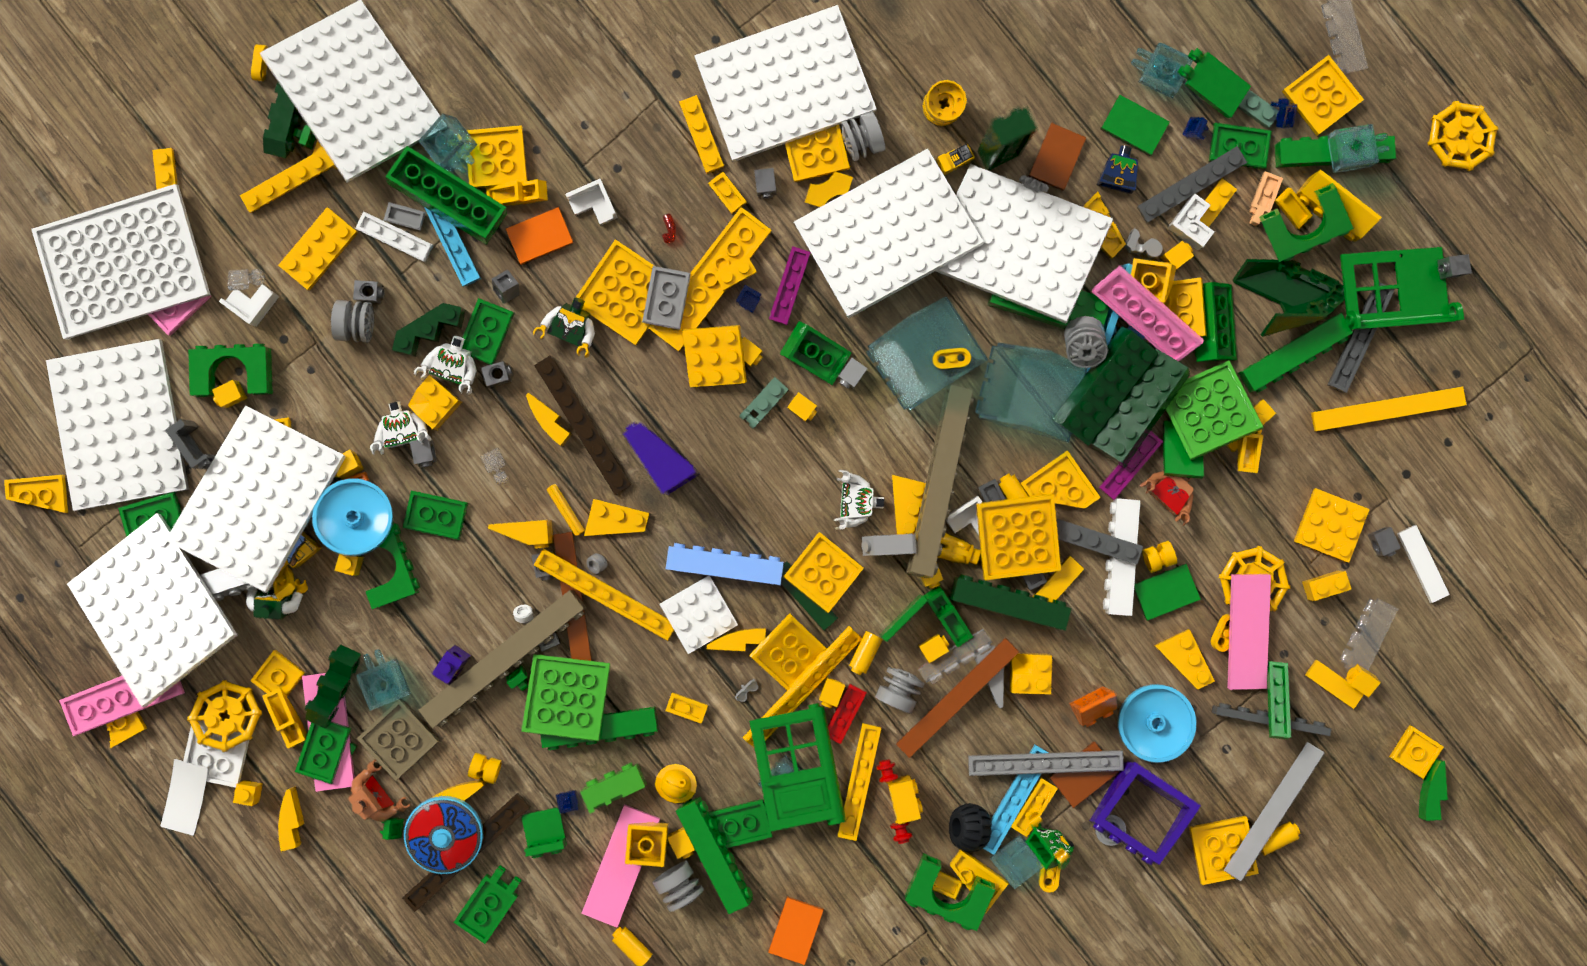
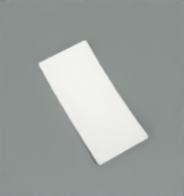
[160,759,208,836]

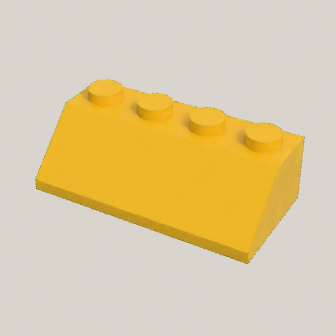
[1296,169,1382,242]

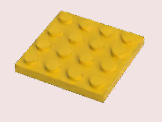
[576,239,654,346]
[976,494,1061,580]

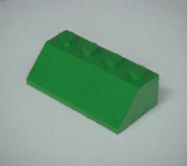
[1195,282,1237,362]

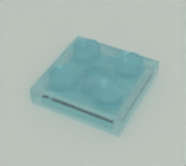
[990,834,1043,889]

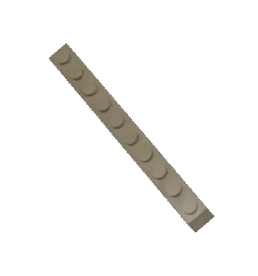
[906,385,974,579]
[418,590,587,728]

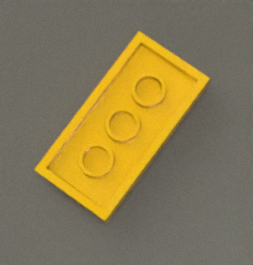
[278,207,358,291]

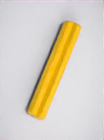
[547,484,584,536]

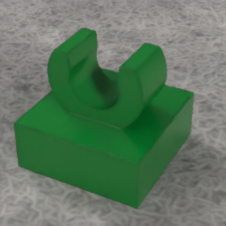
[293,125,316,150]
[506,666,528,691]
[380,818,404,840]

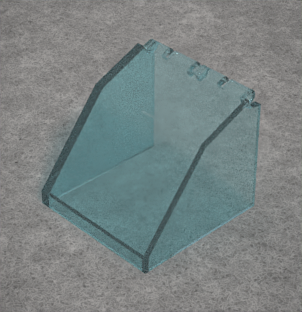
[866,296,988,411]
[975,343,1087,442]

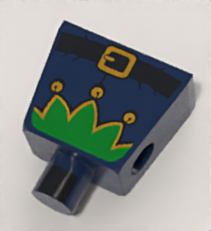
[1097,145,1138,194]

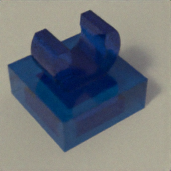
[1183,117,1209,139]
[556,790,579,814]

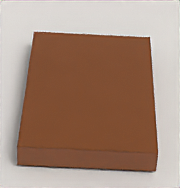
[1029,123,1086,191]
[1049,742,1119,808]

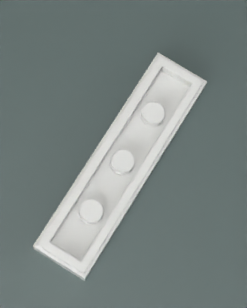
[355,211,434,262]
[1397,525,1450,603]

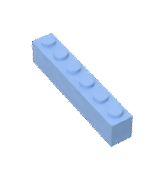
[666,543,784,585]

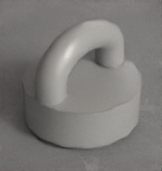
[586,553,608,574]

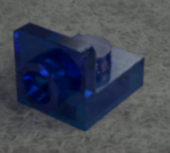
[1270,98,1297,128]

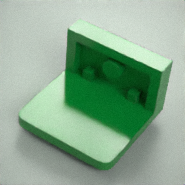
[522,807,567,858]

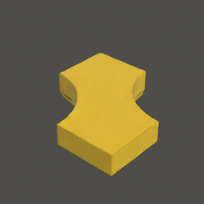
[805,171,853,207]

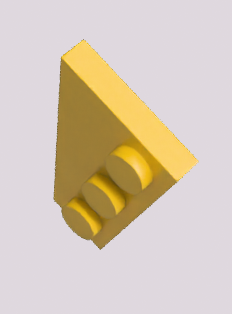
[1083,191,1126,259]
[4,475,68,513]
[892,475,926,535]
[584,499,650,536]
[1154,629,1215,690]
[106,712,147,748]
[950,850,1008,914]

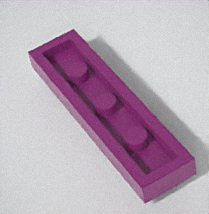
[769,246,811,325]
[1098,431,1163,500]

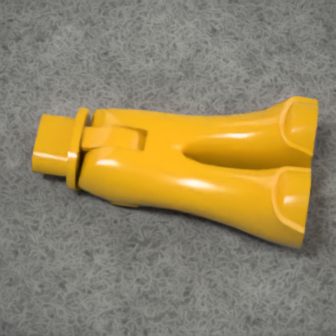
[937,533,981,565]

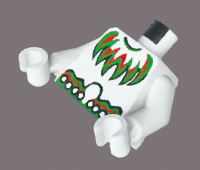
[414,336,477,395]
[370,402,431,455]
[834,470,884,530]

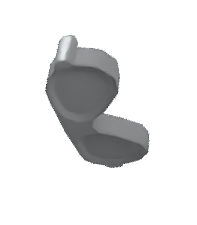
[735,679,758,702]

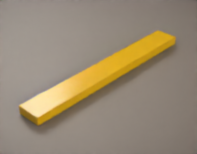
[1311,387,1467,431]
[534,548,674,641]
[743,626,862,747]

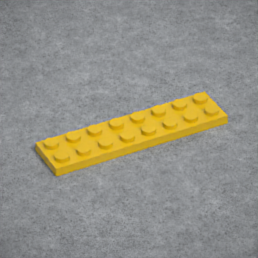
[648,207,772,352]

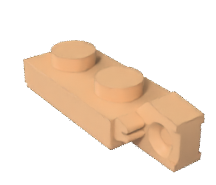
[1249,171,1283,226]

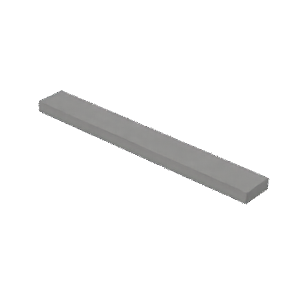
[1224,742,1325,882]
[968,750,1124,776]

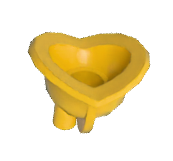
[655,764,697,803]

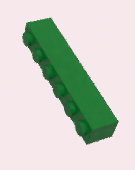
[1275,133,1396,168]
[1238,313,1353,393]
[540,706,659,750]
[675,796,753,914]

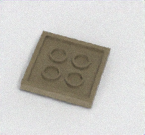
[356,698,440,781]

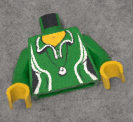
[1026,811,1074,870]

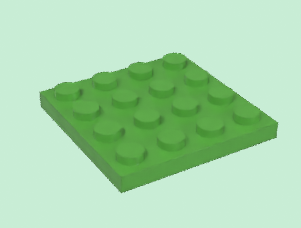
[1166,361,1263,461]
[521,654,611,741]

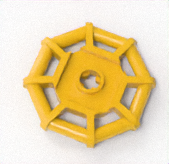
[1427,101,1499,171]
[1218,546,1291,612]
[187,680,262,752]

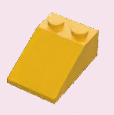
[488,520,554,548]

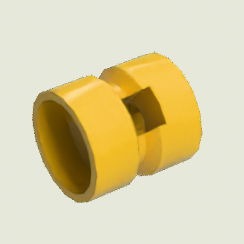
[1142,541,1177,573]
[468,753,502,785]

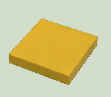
[250,650,306,697]
[1389,725,1444,779]

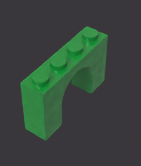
[1259,183,1354,262]
[188,344,273,397]
[365,521,420,609]
[905,853,995,931]

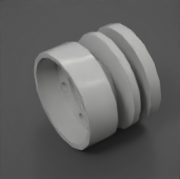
[841,112,886,161]
[331,300,374,343]
[1064,316,1108,368]
[875,667,925,714]
[652,861,704,912]

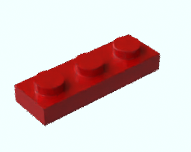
[828,683,867,744]

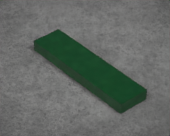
[781,561,838,630]

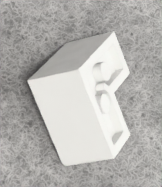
[565,179,618,225]
[1168,194,1214,250]
[219,284,279,327]
[945,496,983,536]

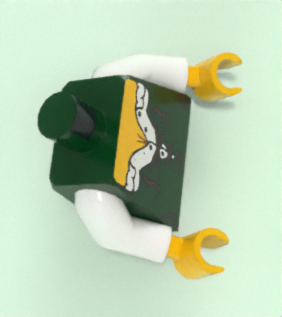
[533,297,595,358]
[246,579,308,620]

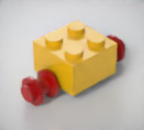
[876,759,923,844]

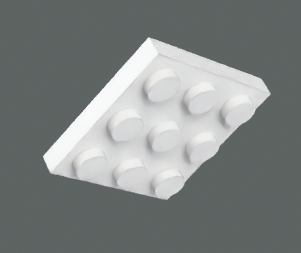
[659,575,738,654]
[183,721,249,788]

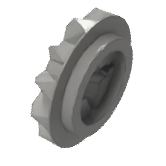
[1019,175,1049,192]
[1095,814,1126,846]

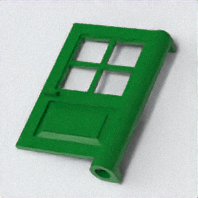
[1340,247,1464,329]
[749,703,846,832]

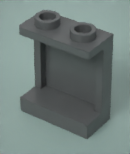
[165,419,216,470]

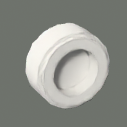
[513,605,533,624]

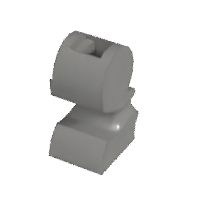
[1123,228,1163,259]

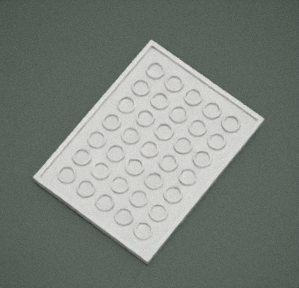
[260,0,446,182]
[694,5,876,162]
[794,149,984,318]
[936,164,1113,323]
[31,184,210,340]
[46,339,189,511]
[166,406,346,593]
[67,513,237,707]

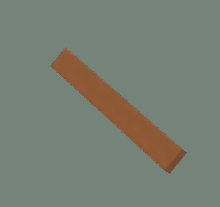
[553,532,592,661]
[896,637,1019,758]

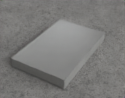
[642,266,691,330]

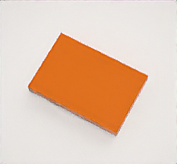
[506,207,574,265]
[768,896,823,965]

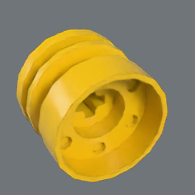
[922,80,967,126]

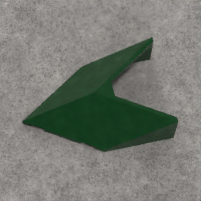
[1232,259,1345,337]

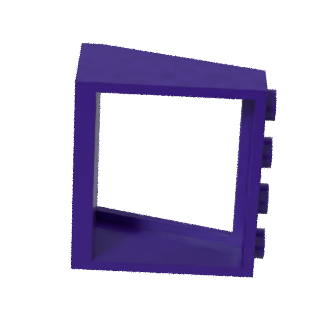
[623,422,700,495]
[1089,762,1201,866]

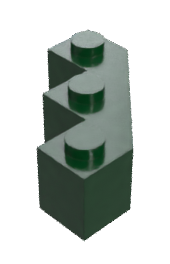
[263,82,302,158]
[392,303,466,357]
[304,644,361,729]

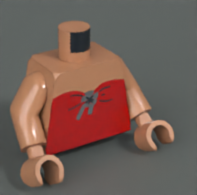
[1140,471,1194,526]
[348,759,410,822]

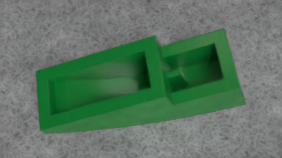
[923,586,973,648]
[1419,759,1448,821]

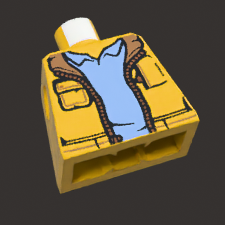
[280,531,322,571]

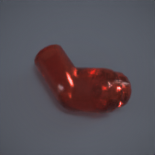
[662,214,676,244]

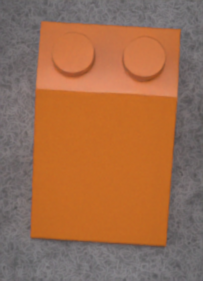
[1069,686,1117,727]

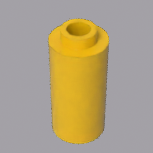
[998,473,1029,499]
[849,631,883,675]
[1261,821,1301,856]
[612,926,653,966]

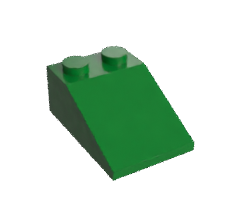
[780,321,852,385]

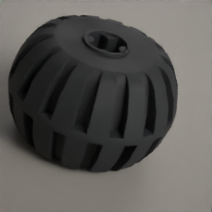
[949,803,992,852]

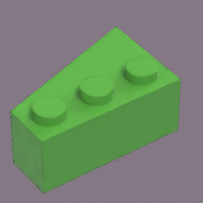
[580,762,647,814]

